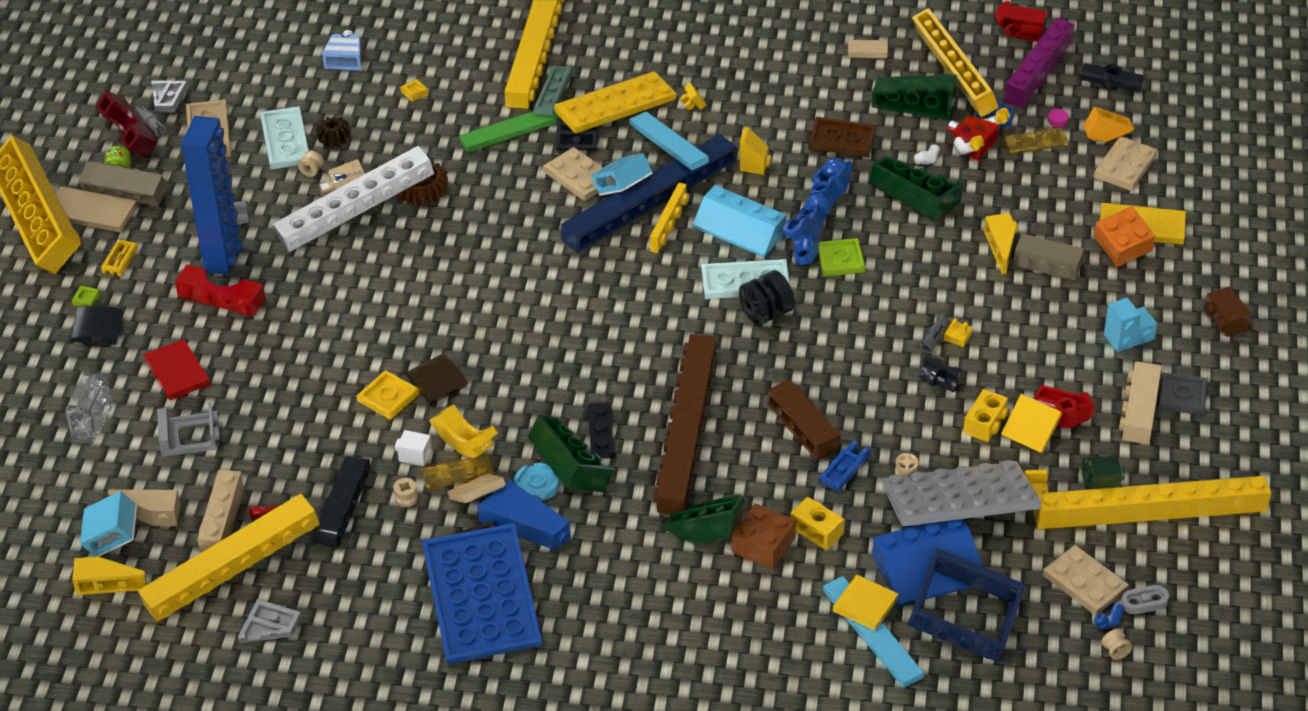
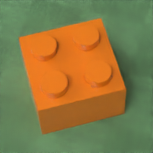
[1094,206,1155,267]

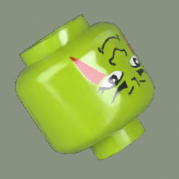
[104,146,132,169]

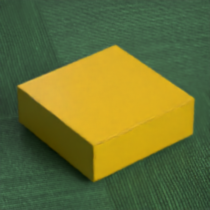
[401,79,428,102]

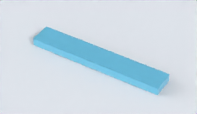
[629,112,709,170]
[823,576,924,688]

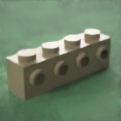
[78,161,168,207]

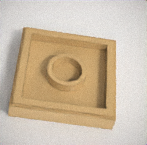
[447,474,506,503]

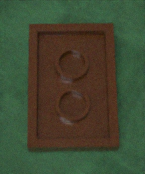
[808,117,876,157]

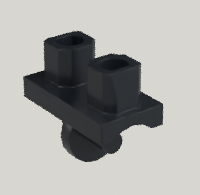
[919,356,962,392]

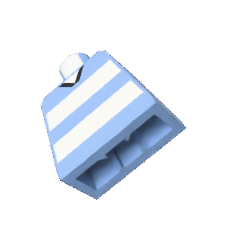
[322,30,362,70]

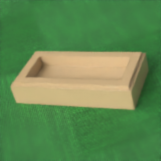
[848,40,888,58]

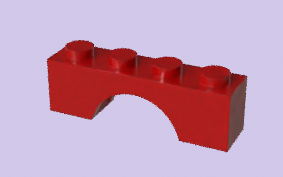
[175,264,266,317]

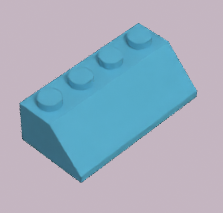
[693,185,786,258]

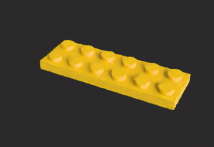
[554,71,677,134]

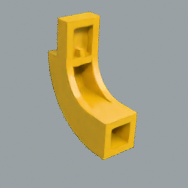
[429,404,498,458]

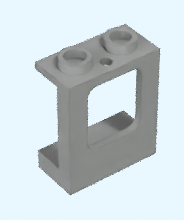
[157,402,220,457]

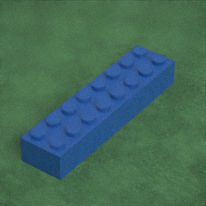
[181,115,243,275]

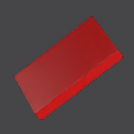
[143,339,210,401]

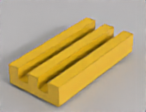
[101,239,138,276]

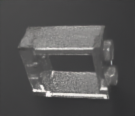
[65,372,113,444]

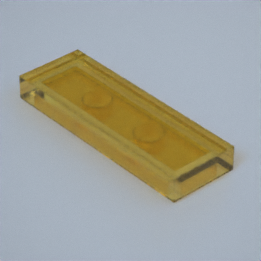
[1003,127,1068,155]
[421,454,493,490]

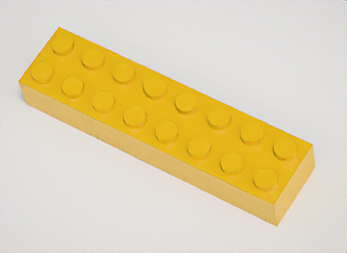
[0,135,81,274]

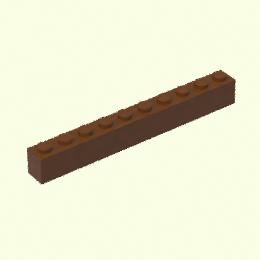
[653,334,716,514]

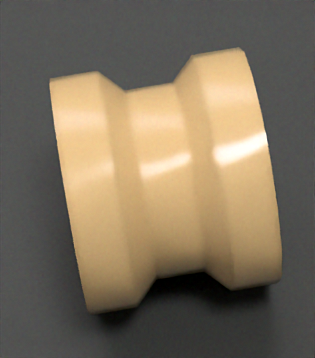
[298,151,324,177]
[895,453,919,476]
[393,478,418,507]
[1101,629,1133,660]

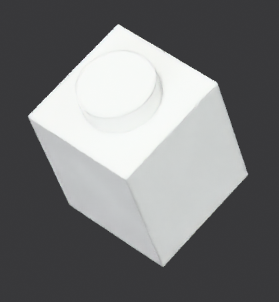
[395,430,432,467]

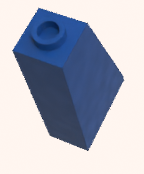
[477,480,571,550]

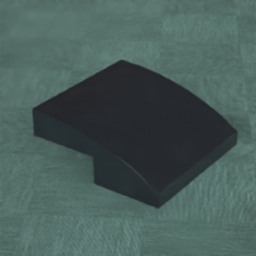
[556,118,598,150]
[71,306,123,346]

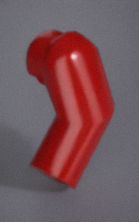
[249,504,282,521]

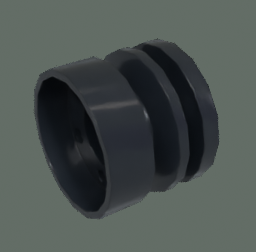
[739,269,795,326]

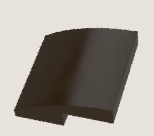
[405,354,468,405]

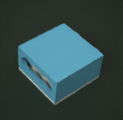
[590,153,653,195]
[80,491,137,557]

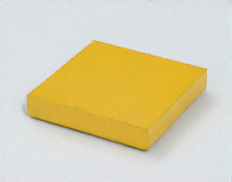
[356,370,420,420]
[1001,394,1063,454]
[833,575,899,631]

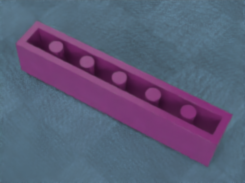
[1004,18,1074,108]

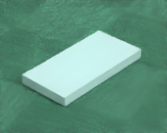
[260,106,309,169]
[701,259,790,299]

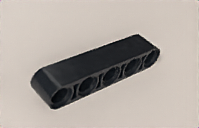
[314,456,370,547]

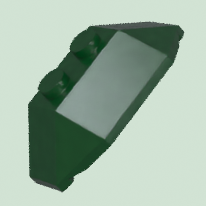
[663,494,745,545]

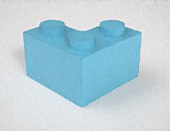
[1104,298,1158,352]

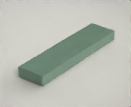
[533,66,572,116]

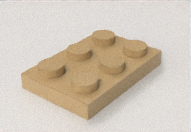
[1094,136,1158,191]
[543,147,603,201]
[1042,545,1129,616]

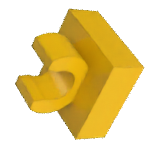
[680,83,707,110]
[944,318,973,347]

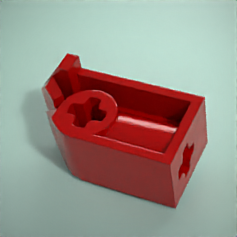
[994,1,1047,42]
[1033,385,1095,428]

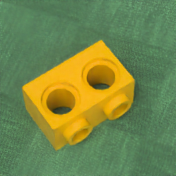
[963,389,1010,442]

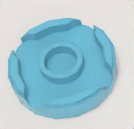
[514,463,560,501]

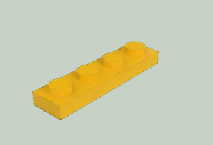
[650,183,689,253]

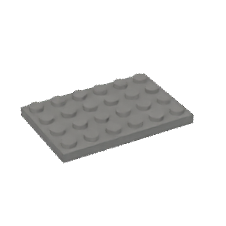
[882,460,1041,527]

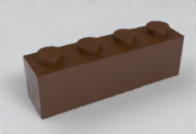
[767,379,841,461]

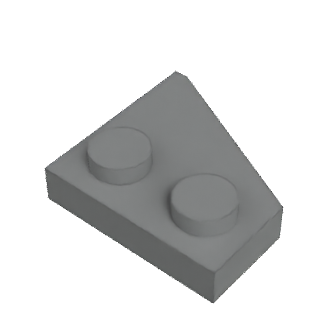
[151,81,189,113]
[238,599,302,643]

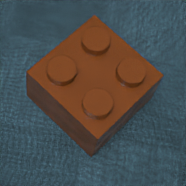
[732,503,796,570]

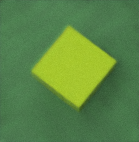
[72,286,101,307]

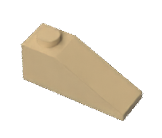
[108,490,181,526]

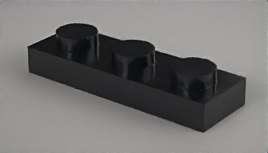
[588,403,614,459]

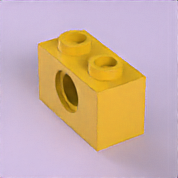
[790,497,845,551]

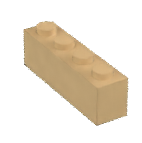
[1119,361,1162,445]
[197,470,244,553]

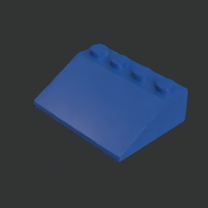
[872,519,983,607]

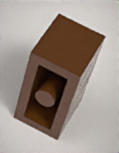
[1204,287,1252,337]

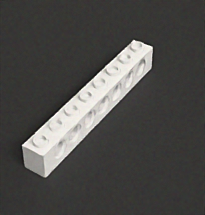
[273,146,434,252]

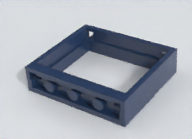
[907,548,1026,662]

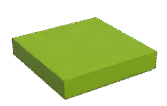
[818,238,865,277]

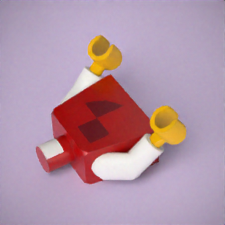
[947,108,1010,161]

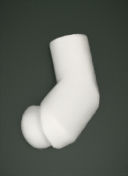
[914,144,940,165]

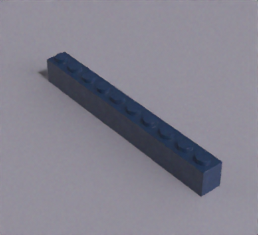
[560,134,736,253]

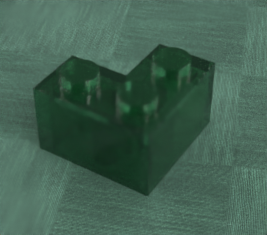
[1081,456,1125,490]

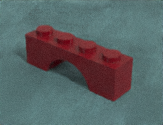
[95,91,158,157]

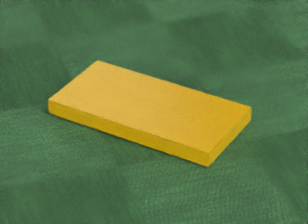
[1100,203,1186,245]

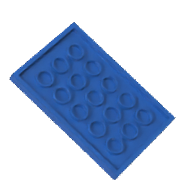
[422,523,542,665]

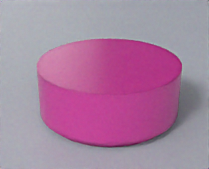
[1048,109,1069,127]

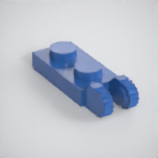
[819,441,871,492]

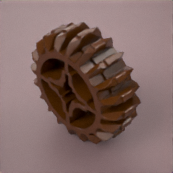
[396,160,448,206]

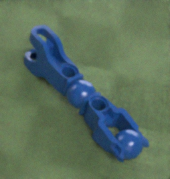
[783,158,854,265]

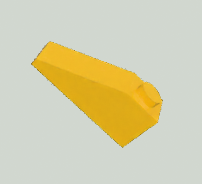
[984,213,1018,274]
[73,557,148,595]

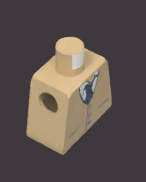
[319,159,365,196]

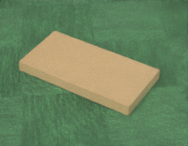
[186,99,231,157]
[56,186,137,233]

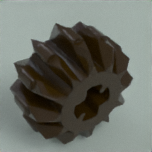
[316,115,351,148]

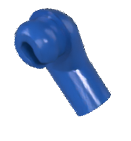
[1094,604,1124,630]

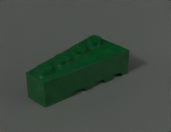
[872,75,958,121]
[870,156,964,220]
[528,415,615,493]

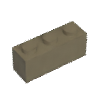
[1013,234,1084,280]

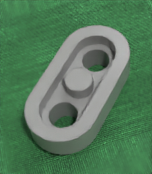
[1121,585,1169,614]

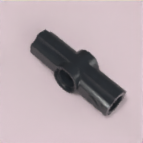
[1081,63,1144,92]

